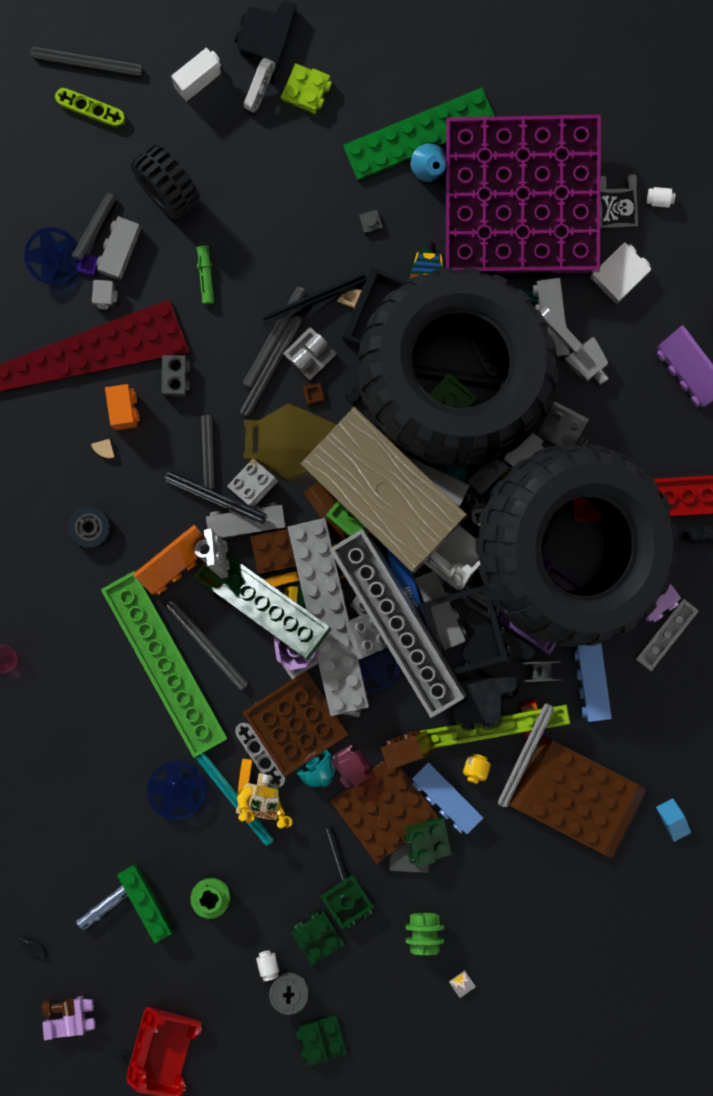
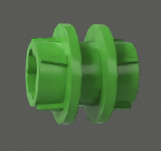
[190,878,230,919]
[406,913,444,955]

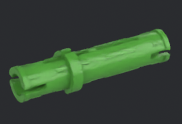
[196,246,214,304]

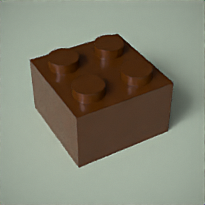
[250,529,296,575]
[381,729,434,770]

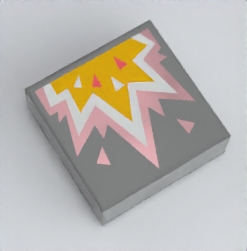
[449,970,476,998]

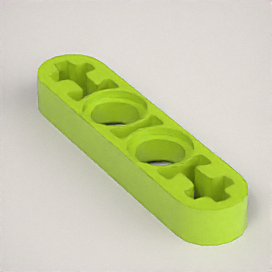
[55,88,125,128]

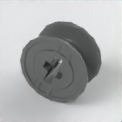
[522,661,562,682]
[269,973,309,1015]

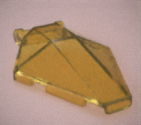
[243,403,337,480]

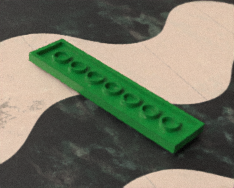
[343,88,495,181]

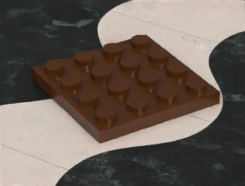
[242,670,349,777]
[330,760,438,864]

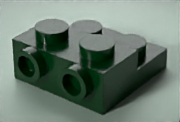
[404,817,452,868]
[320,874,374,929]
[291,910,345,965]
[296,1014,347,1066]

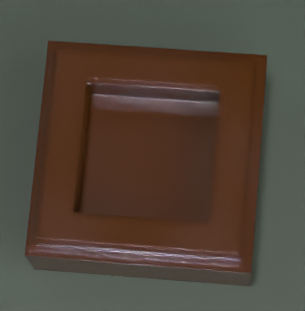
[302,382,325,406]

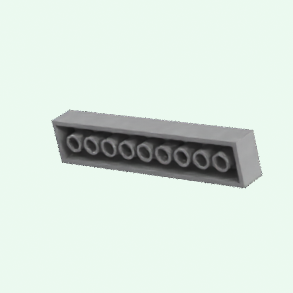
[288,518,370,716]
[329,528,467,718]

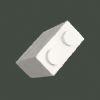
[171,47,221,102]
[590,242,651,304]

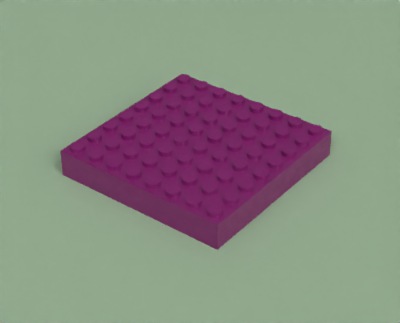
[446,114,601,274]

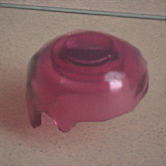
[0,644,18,674]

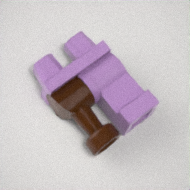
[42,996,96,1040]

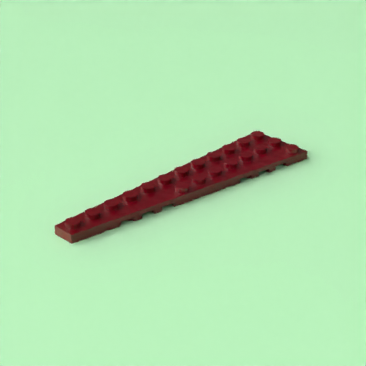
[0,299,190,392]

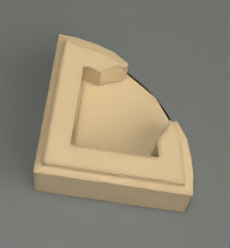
[338,289,362,308]
[91,439,115,458]

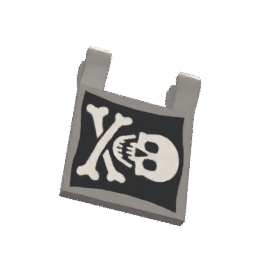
[600,174,638,228]

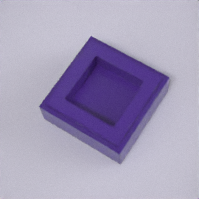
[76,254,98,277]

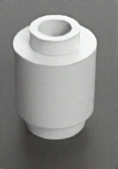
[647,187,675,208]
[256,950,279,981]

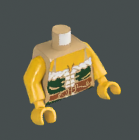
[236,773,292,829]

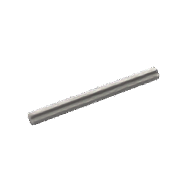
[498,704,554,807]

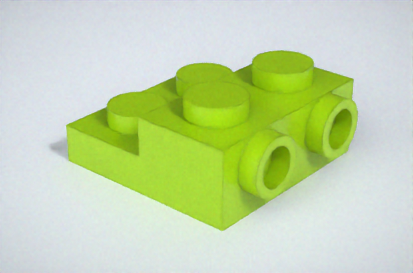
[281,63,332,114]

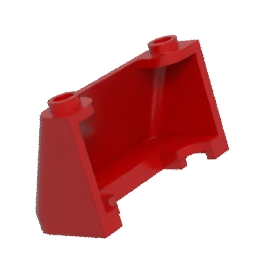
[127,1007,202,1096]

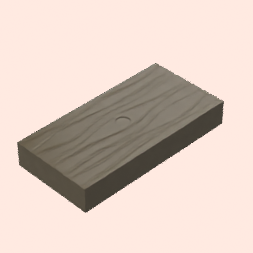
[300,407,469,573]

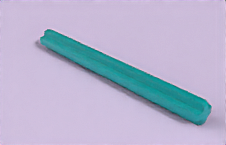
[195,752,274,846]

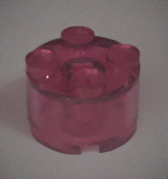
[330,743,373,789]

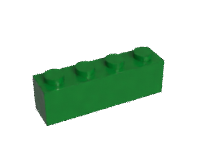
[117,863,174,944]

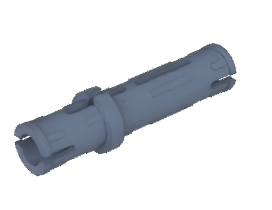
[76,885,128,931]

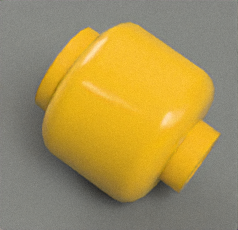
[463,754,491,784]

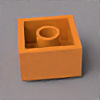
[105,384,140,430]

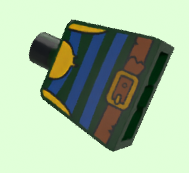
[409,242,444,279]

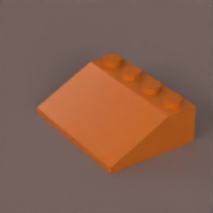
[133,525,205,596]

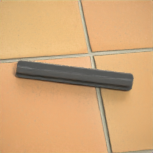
[72,193,116,261]
[201,415,215,490]

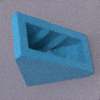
[656,798,691,842]

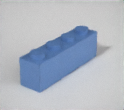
[574,643,612,722]
[412,762,483,834]

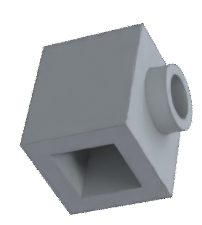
[92,280,117,310]

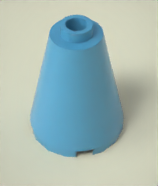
[410,144,446,182]

